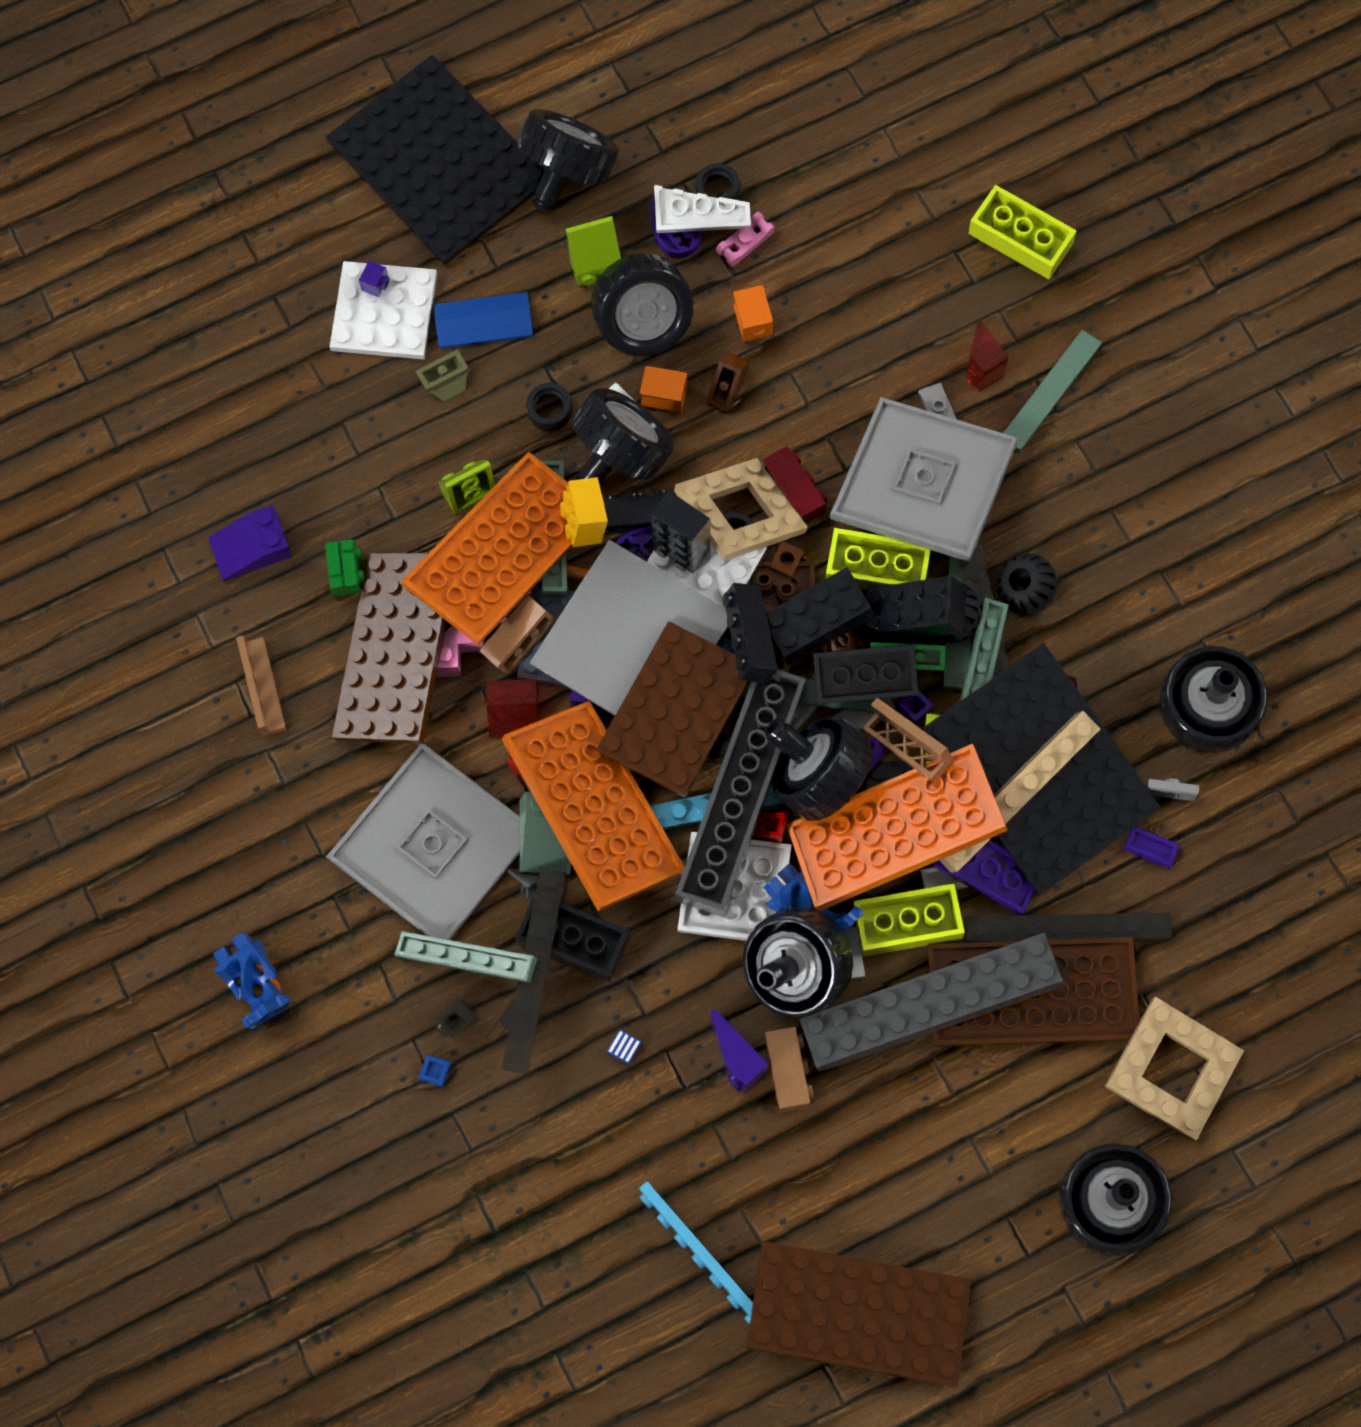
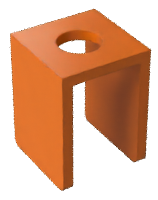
[733,285,773,342]
[640,366,688,414]

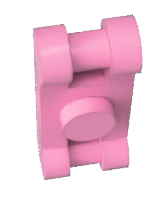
[715,212,776,267]

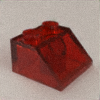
[966,321,1008,392]
[486,679,539,737]

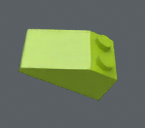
[566,216,621,286]
[438,460,495,515]

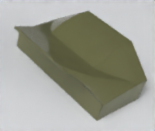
[416,349,469,402]

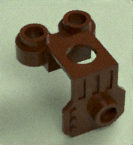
[754,541,808,602]

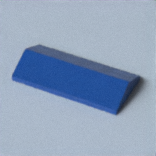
[434,292,533,349]

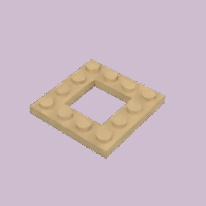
[674,458,807,561]
[1104,997,1244,1141]

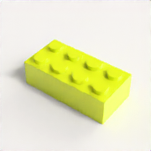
[968,185,1077,279]
[826,528,930,590]
[853,884,965,957]

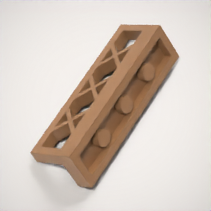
[236,635,287,737]
[862,698,954,782]

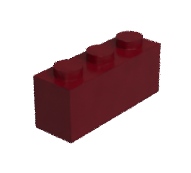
[762,446,827,524]

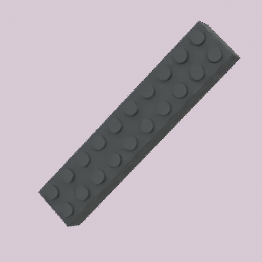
[675,670,806,917]
[800,932,1063,1073]

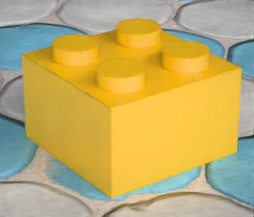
[560,477,608,547]

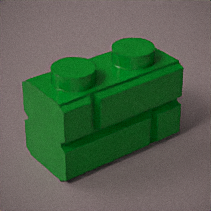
[325,539,365,597]

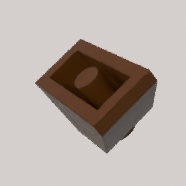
[706,352,750,412]

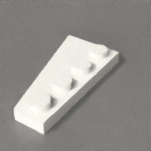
[654,185,751,233]

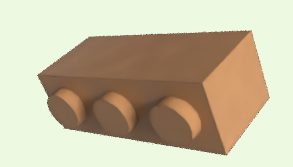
[479,595,557,676]
[765,1027,814,1113]

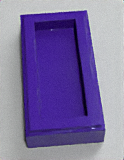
[1123,826,1180,869]

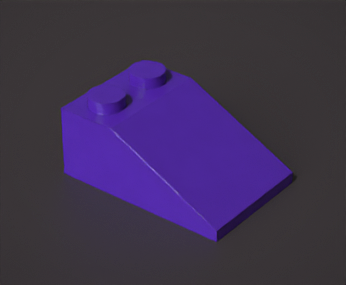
[208,504,292,581]
[710,1008,768,1094]

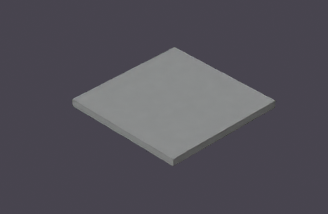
[830,397,1018,562]
[530,540,728,716]
[326,743,520,940]

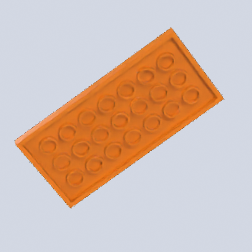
[401,451,572,646]
[502,701,685,911]
[786,744,1008,911]

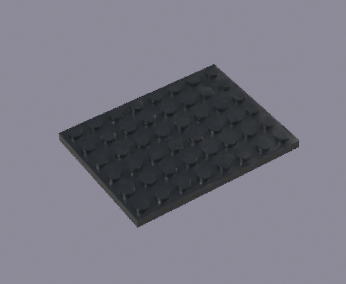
[326,55,545,266]
[922,643,1161,895]

